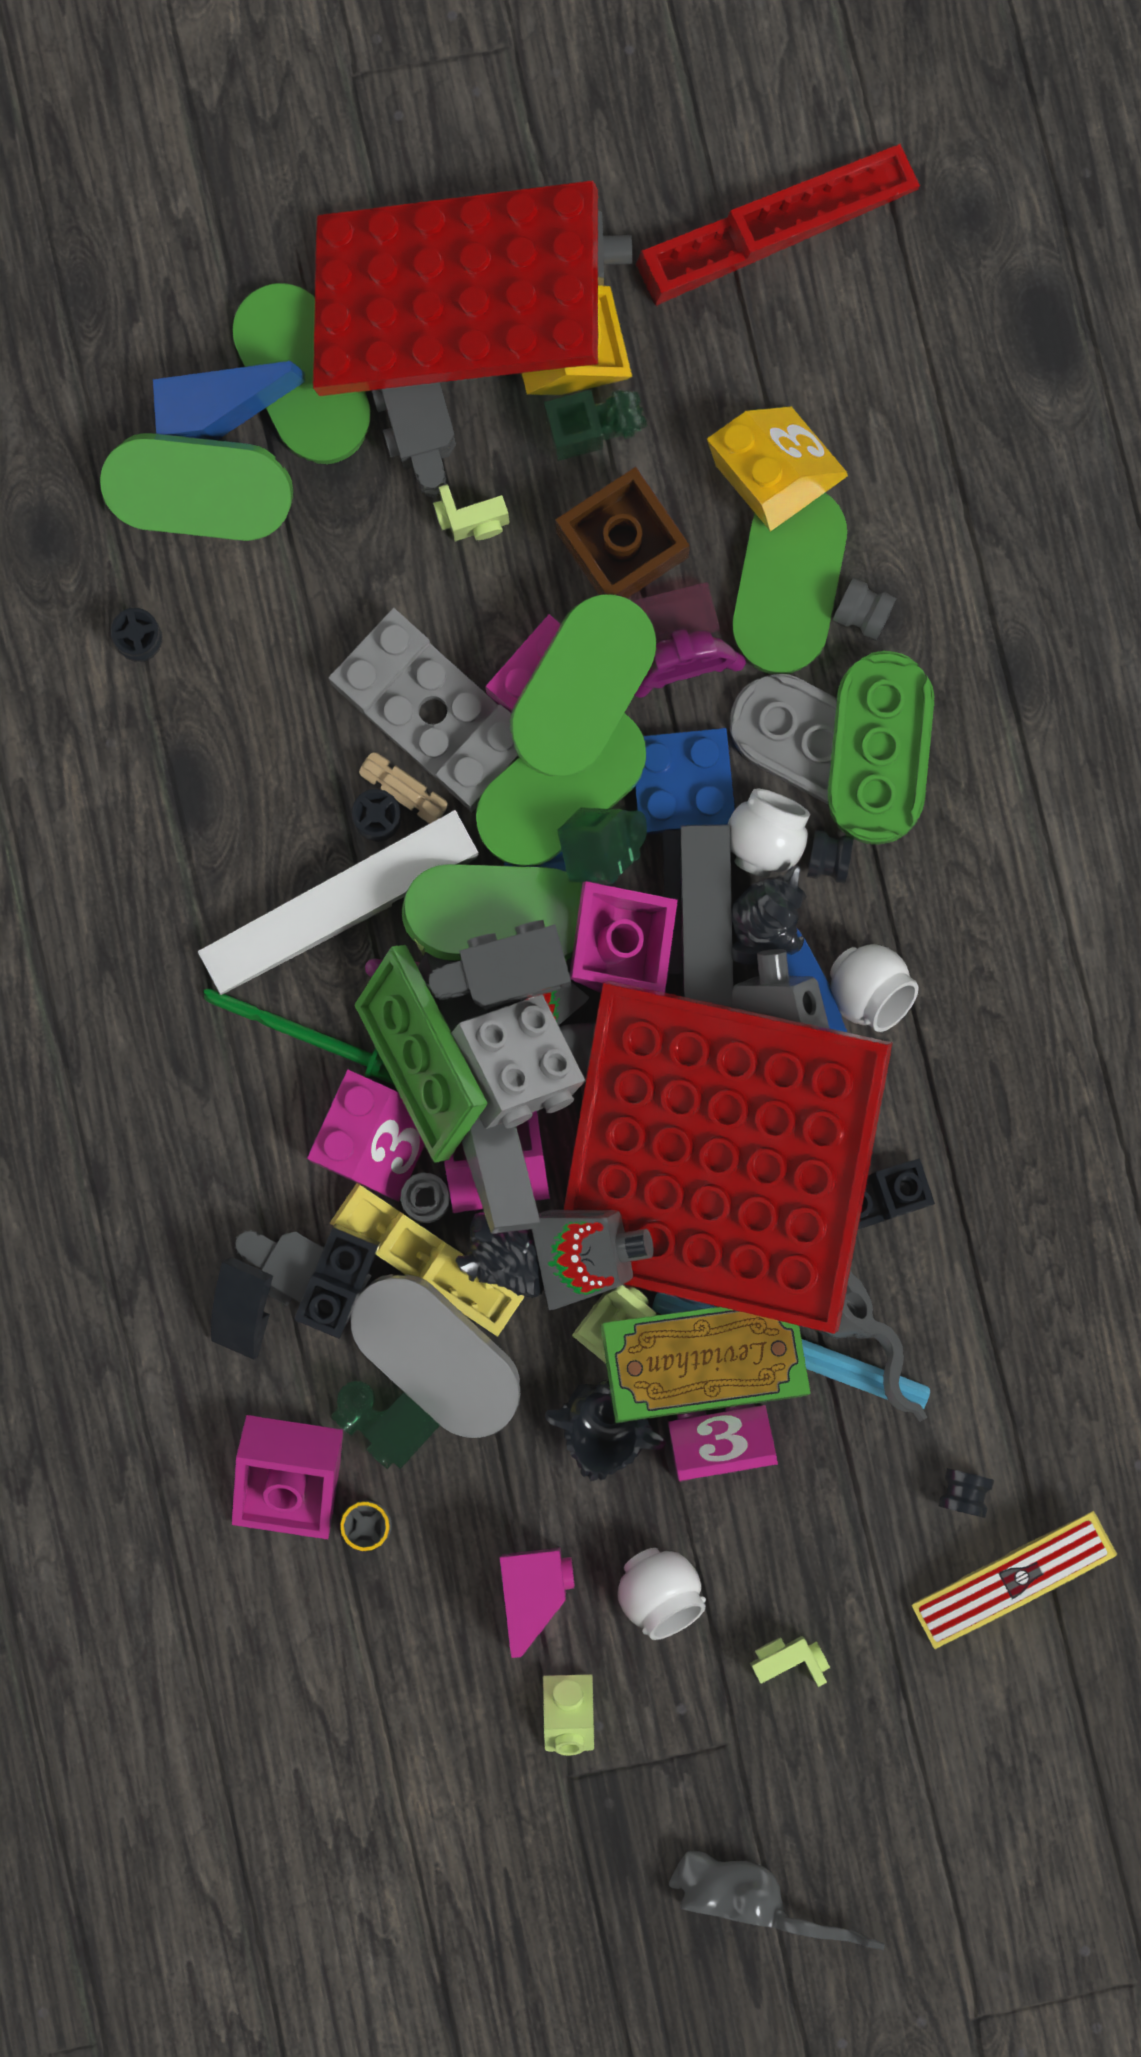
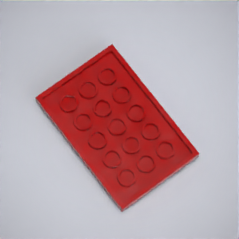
[313,180,598,396]

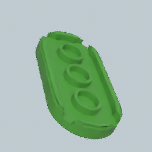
[233,283,371,464]
[100,433,293,541]
[732,493,847,675]
[510,594,656,776]
[827,651,934,844]
[476,713,646,866]
[402,864,583,961]

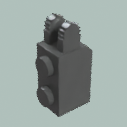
[371,382,456,498]
[428,920,571,1010]
[234,1230,374,1327]

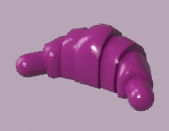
[634,629,746,698]

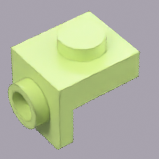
[433,484,509,541]
[572,1285,656,1363]
[750,1636,830,1687]
[543,1675,594,1756]

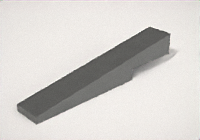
[680,824,733,1007]
[417,952,540,1234]

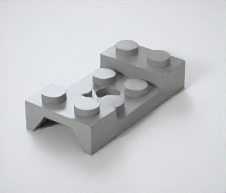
[329,608,519,812]

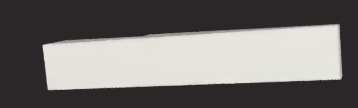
[198,810,478,995]

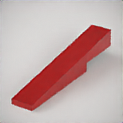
[636,144,920,306]

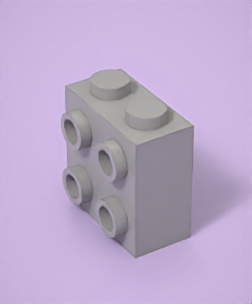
[452,994,585,1129]

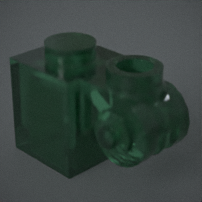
[544,390,647,461]
[557,807,647,886]
[330,1381,441,1469]

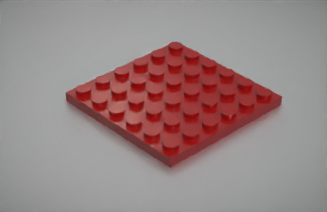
[564,981,893,1334]

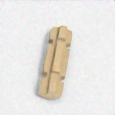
[359,752,448,824]

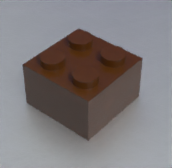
[555,467,690,598]

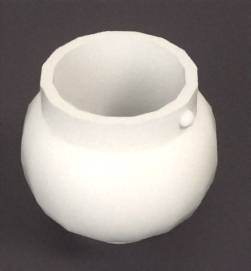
[728,788,810,878]
[830,944,919,1032]
[618,1548,706,1640]

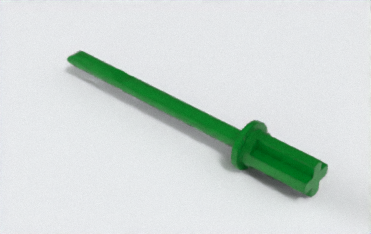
[204,989,395,1086]

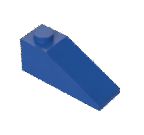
[153,361,305,440]

